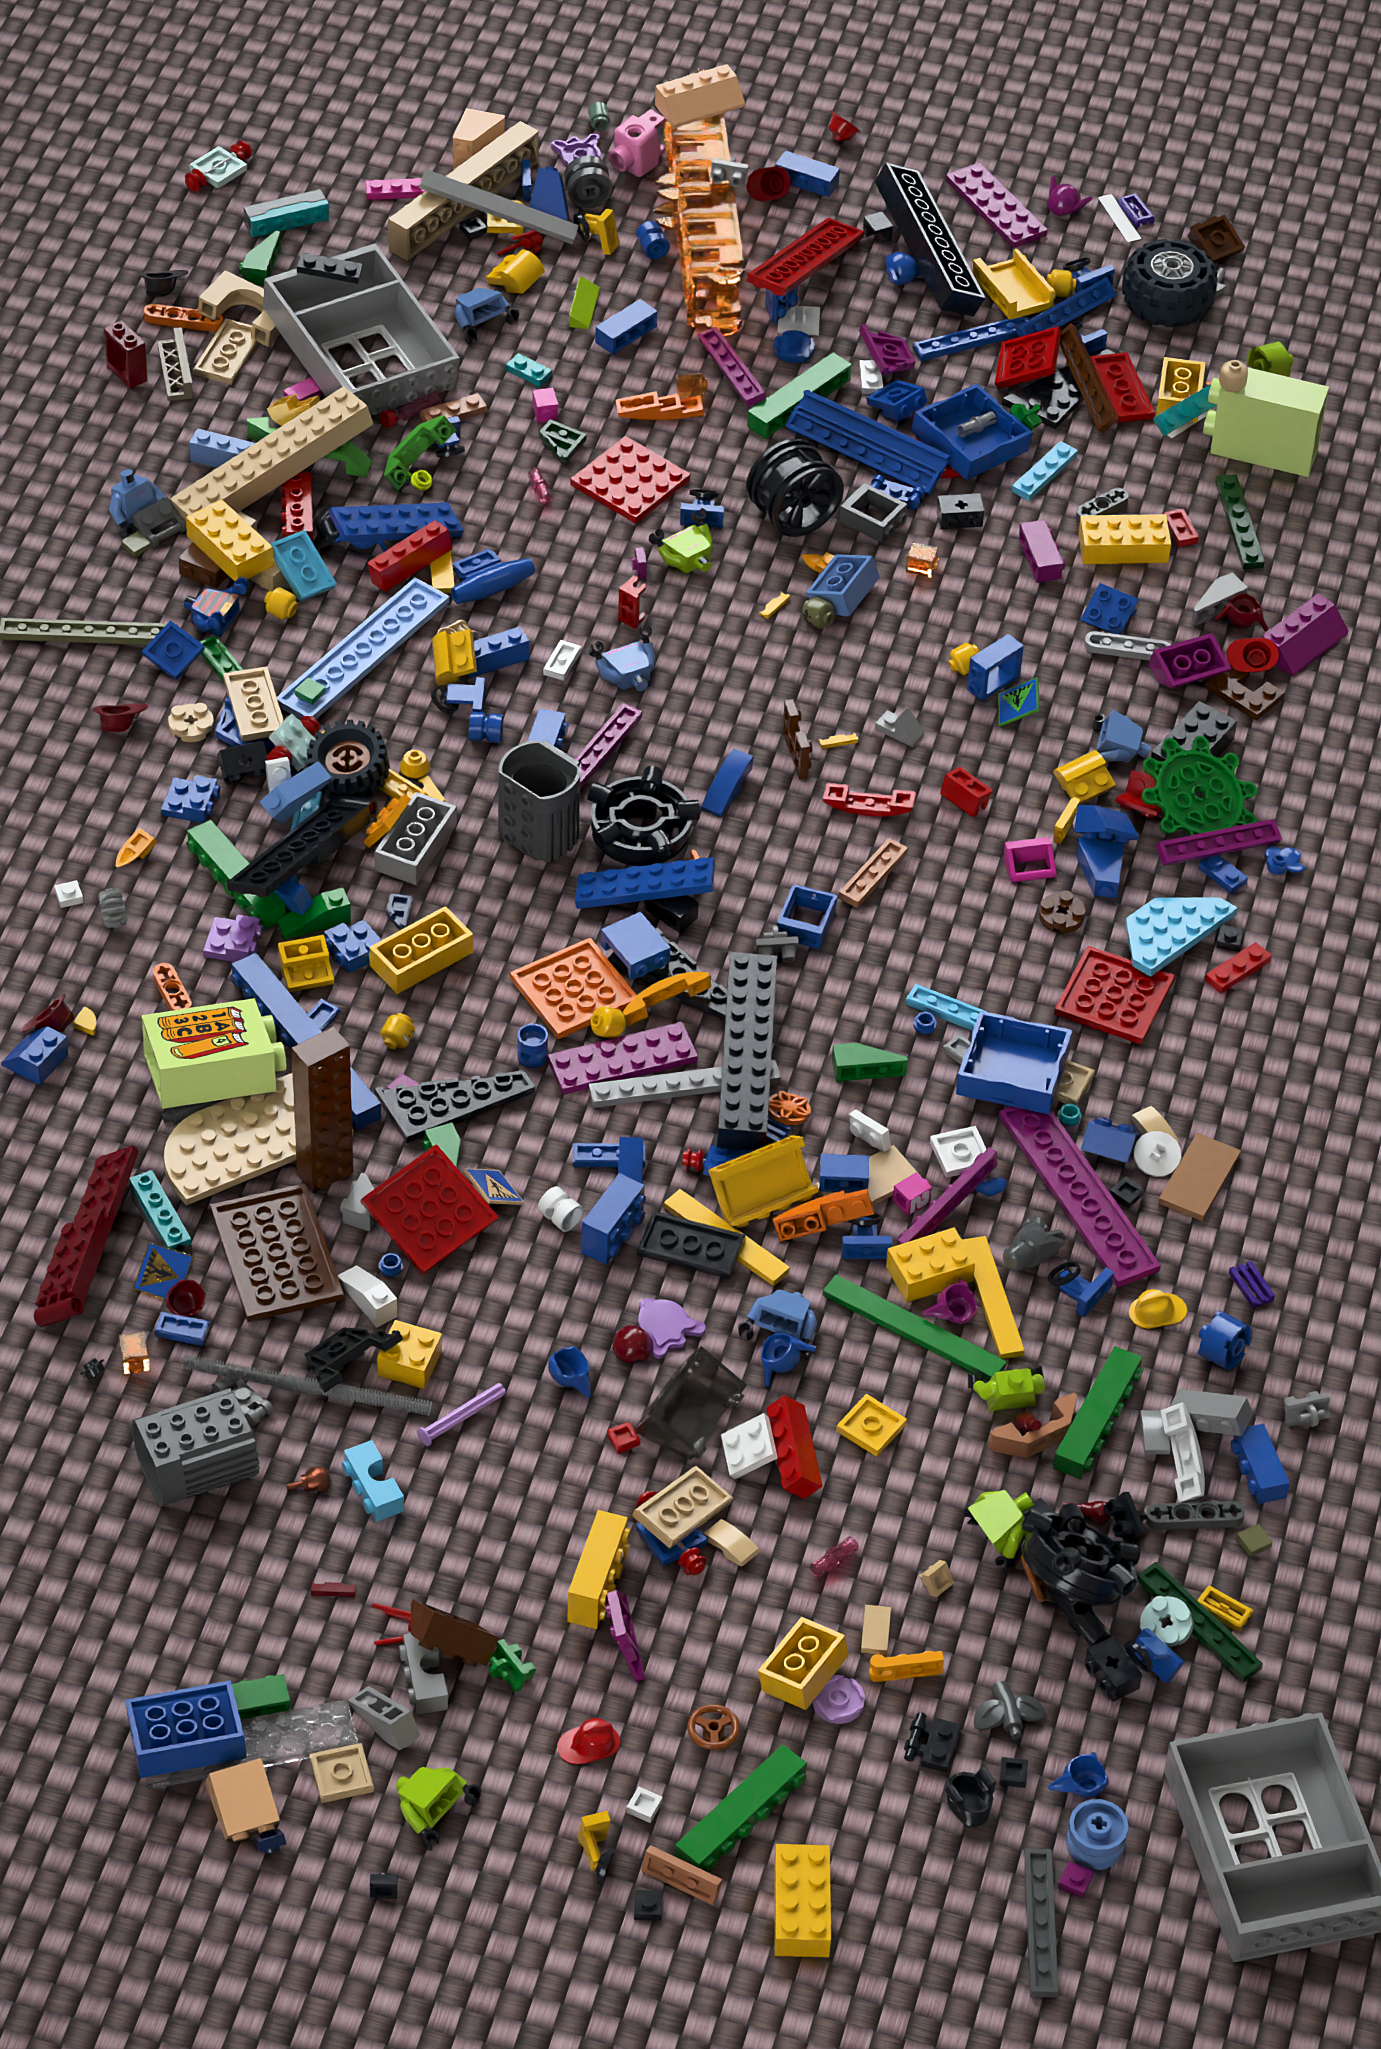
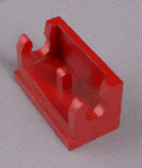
[618,575,646,629]
[940,767,993,817]

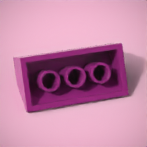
[1262,594,1349,677]

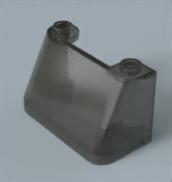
[633,1346,747,1460]

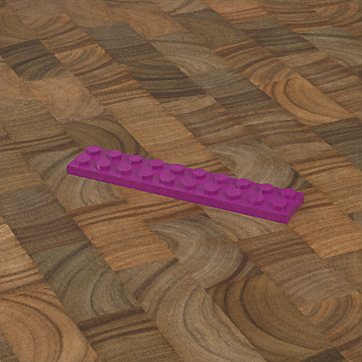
[999,1106,1161,1288]

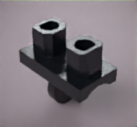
[1104,1492,1147,1543]

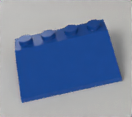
[125,1680,246,1778]

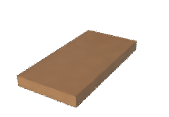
[1158,1133,1241,1221]

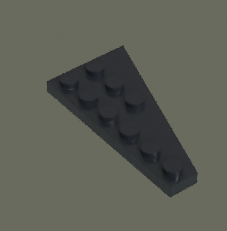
[1002,348,1115,429]

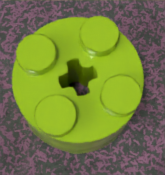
[1247,341,1294,377]

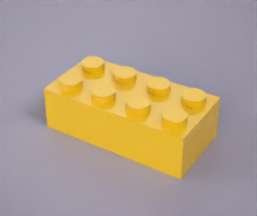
[186,499,274,581]
[1078,514,1171,564]
[369,906,473,994]
[567,1510,631,1629]
[774,1844,831,1957]

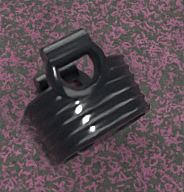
[945,1767,997,1827]

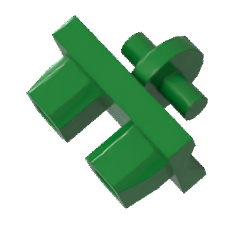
[1010,403,1043,436]
[489,1639,536,1692]

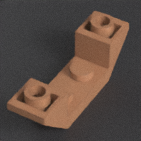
[988,1392,1077,1458]

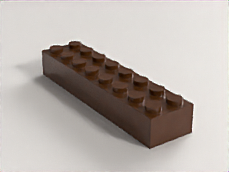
[291,1027,354,1193]

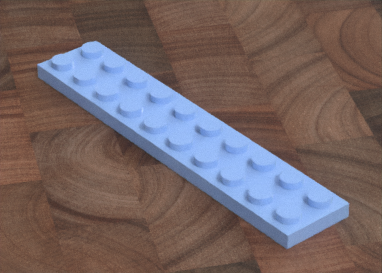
[277,578,449,719]

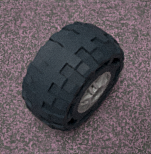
[1122,239,1218,327]

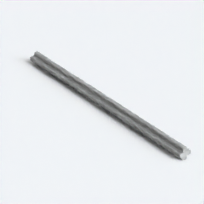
[182,1354,432,1416]

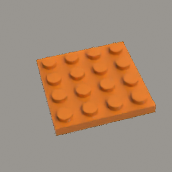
[510,938,637,1039]

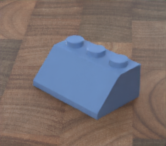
[189,428,255,468]
[806,554,880,616]

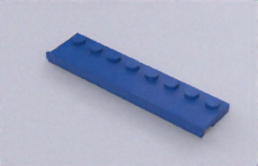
[785,390,952,495]

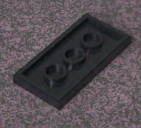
[637,1211,746,1279]

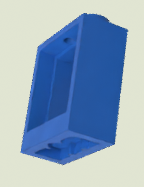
[967,634,1024,701]
[777,884,837,949]

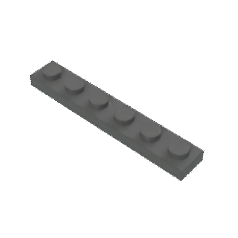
[1024,1849,1058,1998]

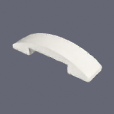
[1160,1402,1205,1503]

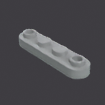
[1084,631,1171,661]

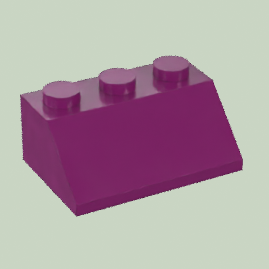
[1148,633,1231,688]

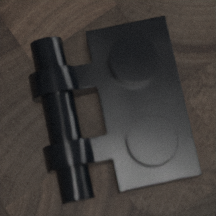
[904,1712,960,1773]

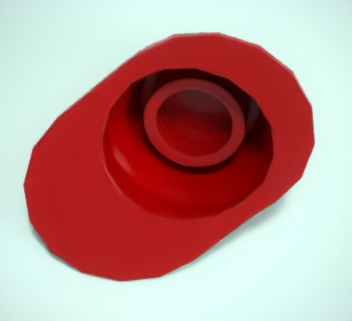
[828,110,861,141]
[1226,638,1279,672]
[557,1718,621,1765]

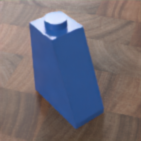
[529,166,570,222]
[1076,837,1124,899]

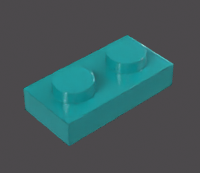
[506,353,552,387]

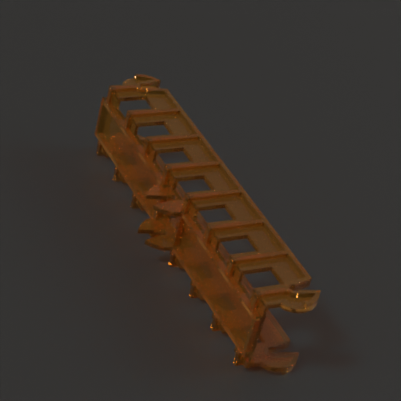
[654,69,745,336]

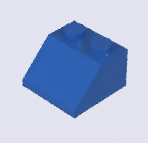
[1,1026,69,1085]

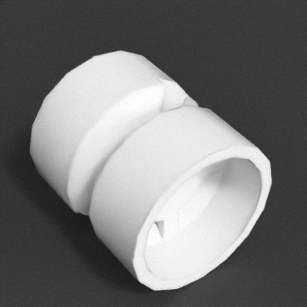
[538,1186,584,1232]

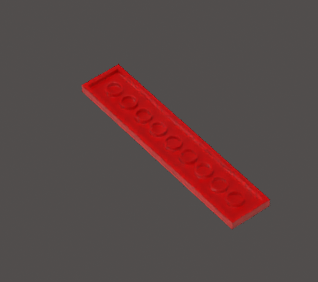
[746,217,865,296]

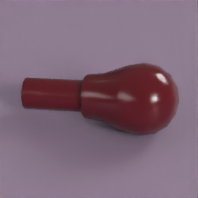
[1014,1412,1042,1434]
[1062,1501,1111,1524]

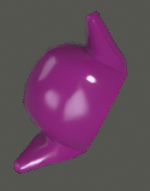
[1047,176,1093,215]
[923,1278,978,1324]

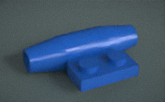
[451,548,535,604]

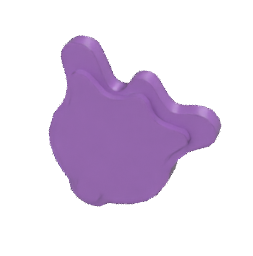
[551,133,601,167]
[638,1298,706,1359]

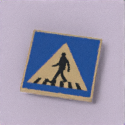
[463,1168,524,1205]

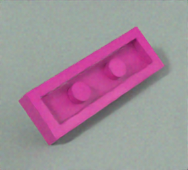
[366,178,425,200]

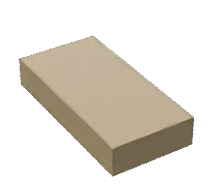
[861,1605,891,1655]

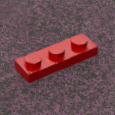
[1205,942,1272,994]

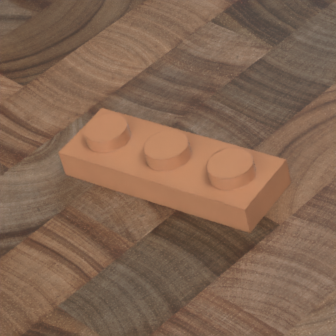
[420,393,487,422]
[641,1845,723,1905]

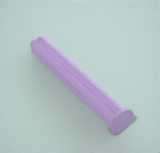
[417,1383,506,1446]

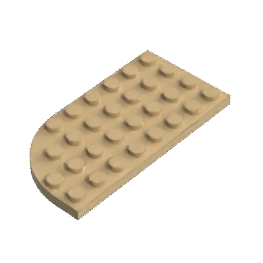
[164,1073,354,1206]

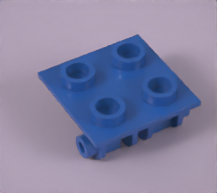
[1080,583,1139,635]

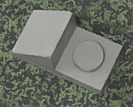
[875,708,925,747]

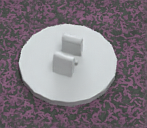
[1133,1131,1181,1177]

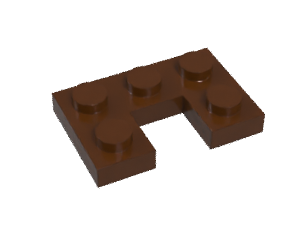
[1205,664,1285,721]
[782,699,813,779]

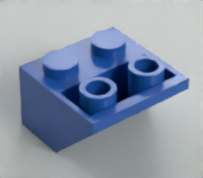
[765,285,799,324]
[1074,805,1139,844]
[1081,1117,1141,1163]

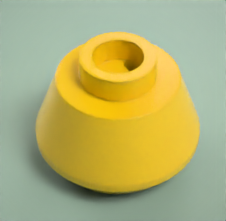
[399,750,430,779]

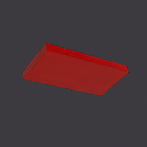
[1089,352,1156,423]

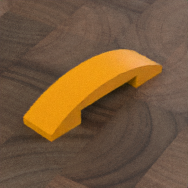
[623,972,712,1027]

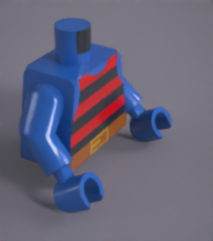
[184,577,250,638]

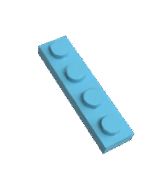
[1012,441,1078,501]

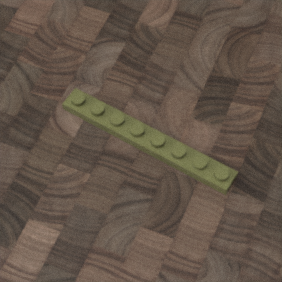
[0,618,178,645]

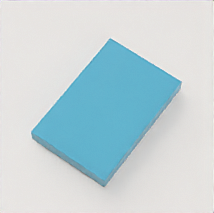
[270,530,337,602]

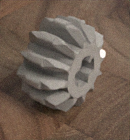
[98,888,128,928]

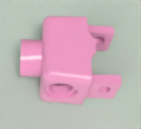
[608,109,666,177]

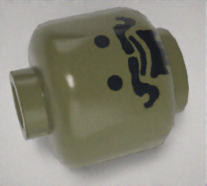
[802,597,835,629]

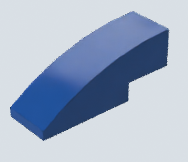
[701,748,753,817]
[274,875,314,915]

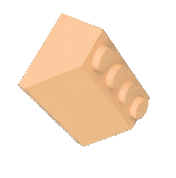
[655,64,745,128]

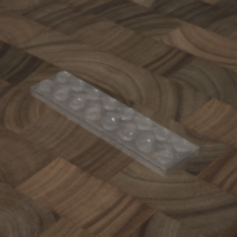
[145,1699,358,1790]

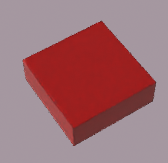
[607,1421,640,1454]

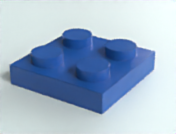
[142,620,205,680]

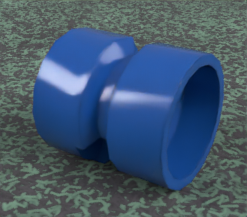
[636,221,670,260]
[468,711,503,743]
[517,1023,548,1068]

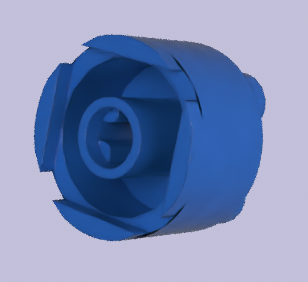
[1198,1310,1253,1370]

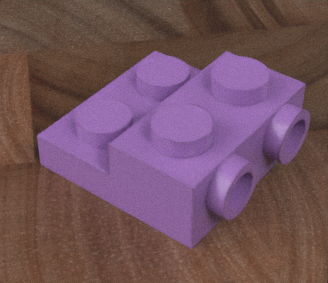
[203,914,264,962]

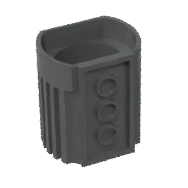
[498,740,581,862]
[132,1388,260,1507]

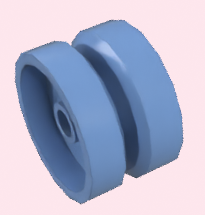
[1066,1799,1129,1870]

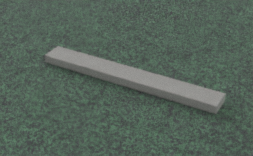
[419,169,579,244]

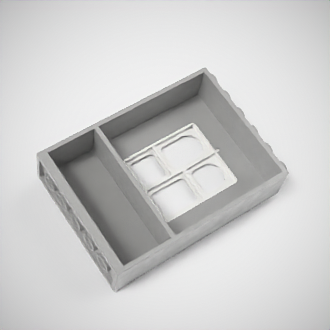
[263,243,460,416]
[1164,1712,1381,1963]

